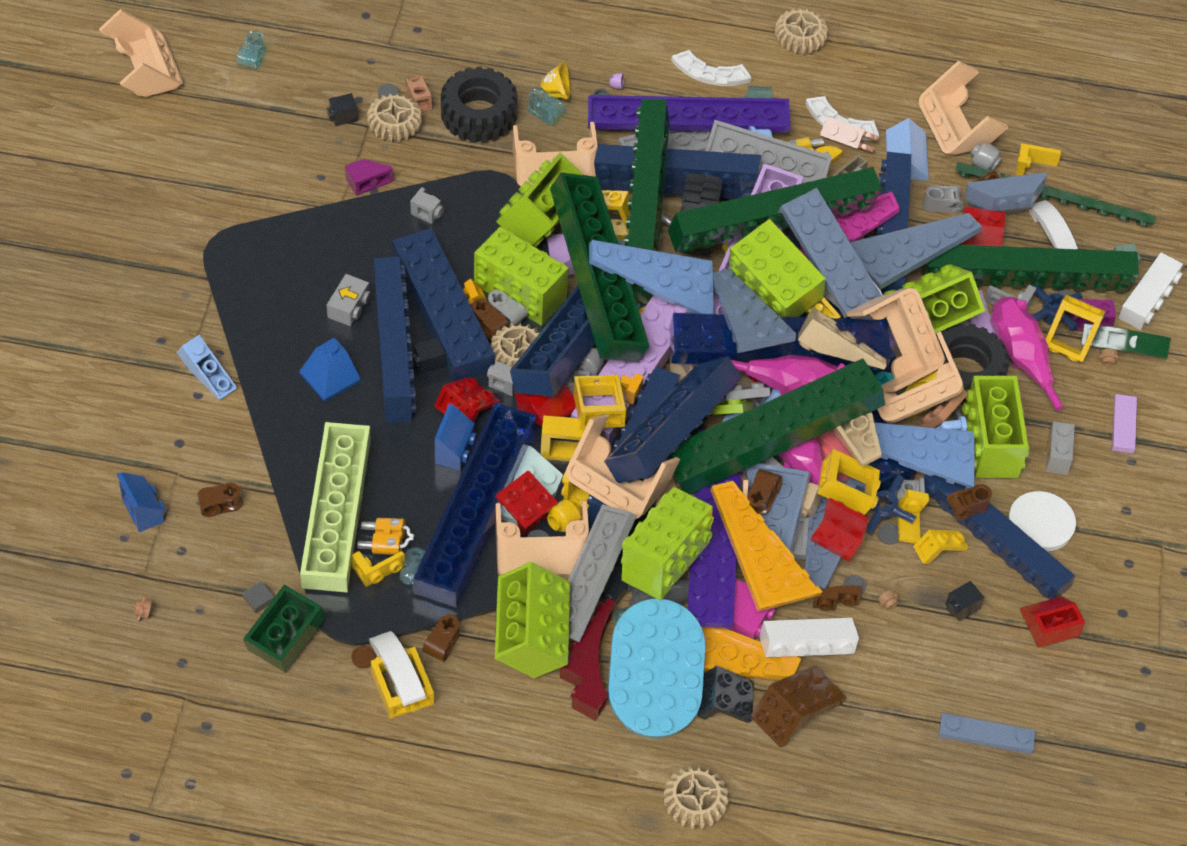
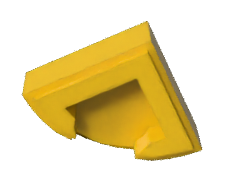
[815,146,843,165]

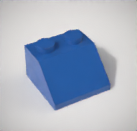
[435,404,477,471]
[117,472,166,532]

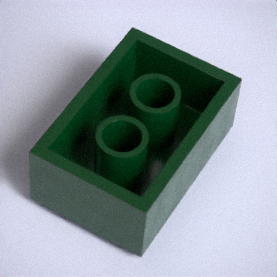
[243,584,326,673]

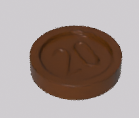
[351,646,375,669]

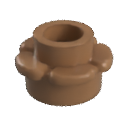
[1098,349,1120,366]
[878,589,899,610]

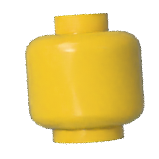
[547,499,581,533]

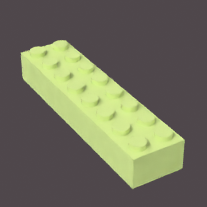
[300,422,371,592]

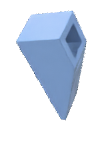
[176,335,237,400]

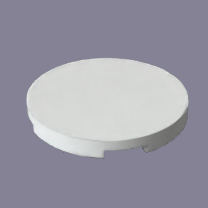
[1008,491,1076,552]

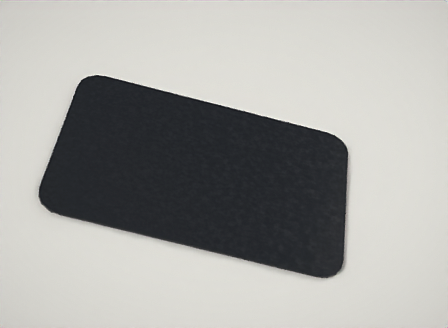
[203,170,655,646]

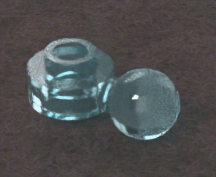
[400,548,428,585]

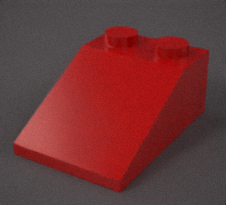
[959,206,1006,246]

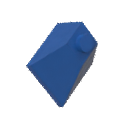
[299,338,360,402]

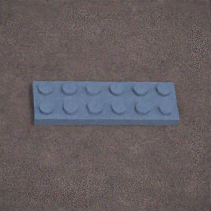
[779,188,882,318]

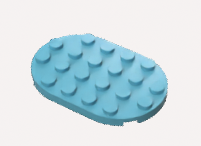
[608,599,705,738]

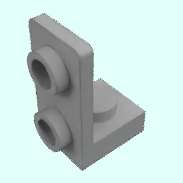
[985,285,1036,310]

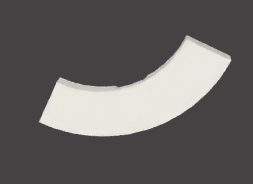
[671,50,752,86]
[805,96,879,141]

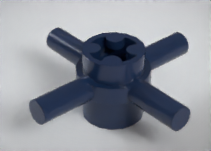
[1032,285,1082,331]
[855,475,916,535]

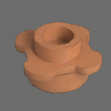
[134,594,151,621]

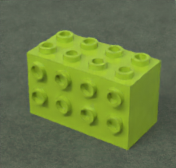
[496,152,583,247]
[729,219,826,325]
[474,227,569,326]
[883,264,985,336]
[962,376,1029,478]
[621,487,714,601]
[494,561,570,678]

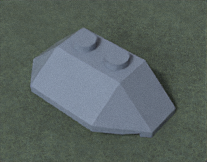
[965,172,1047,214]

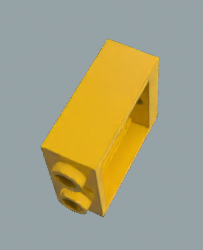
[602,190,631,241]
[1046,295,1106,362]
[573,375,626,429]
[541,416,585,462]
[817,449,881,515]
[370,647,434,719]

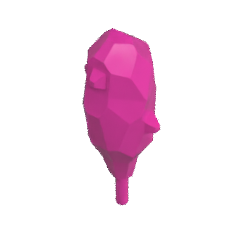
[990,297,1063,411]
[720,355,845,395]
[777,438,828,500]

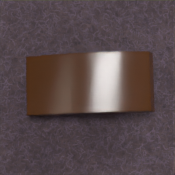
[812,586,862,611]

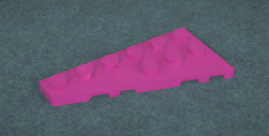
[799,192,899,260]

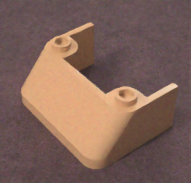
[99,9,183,97]
[919,61,1008,156]
[513,122,597,186]
[846,288,945,392]
[878,332,963,423]
[566,414,680,519]
[495,501,589,579]

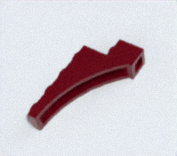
[560,598,616,721]

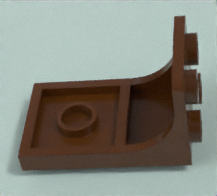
[751,666,847,747]

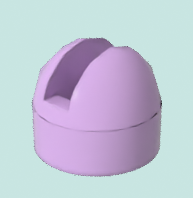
[609,73,624,89]

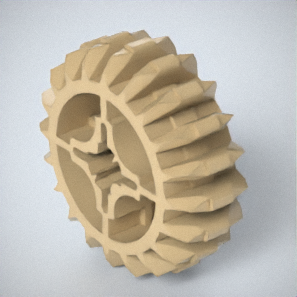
[775,8,828,55]
[367,93,422,142]
[490,322,539,367]
[663,766,729,830]

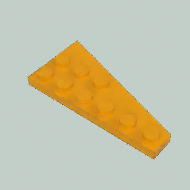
[710,481,822,612]
[701,627,801,680]

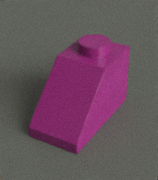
[345,159,393,196]

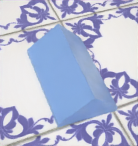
[886,118,929,181]

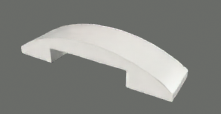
[1028,200,1078,249]
[369,631,426,706]

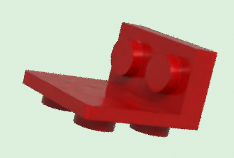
[434,377,500,423]
[496,471,558,538]
[811,498,869,562]

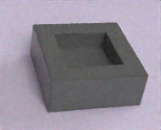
[242,581,274,613]

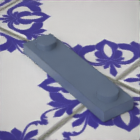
[938,713,1035,754]

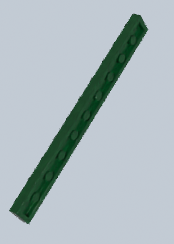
[955,161,1156,227]

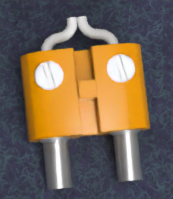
[357,518,414,555]

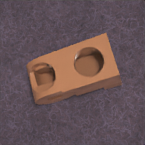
[405,75,432,112]

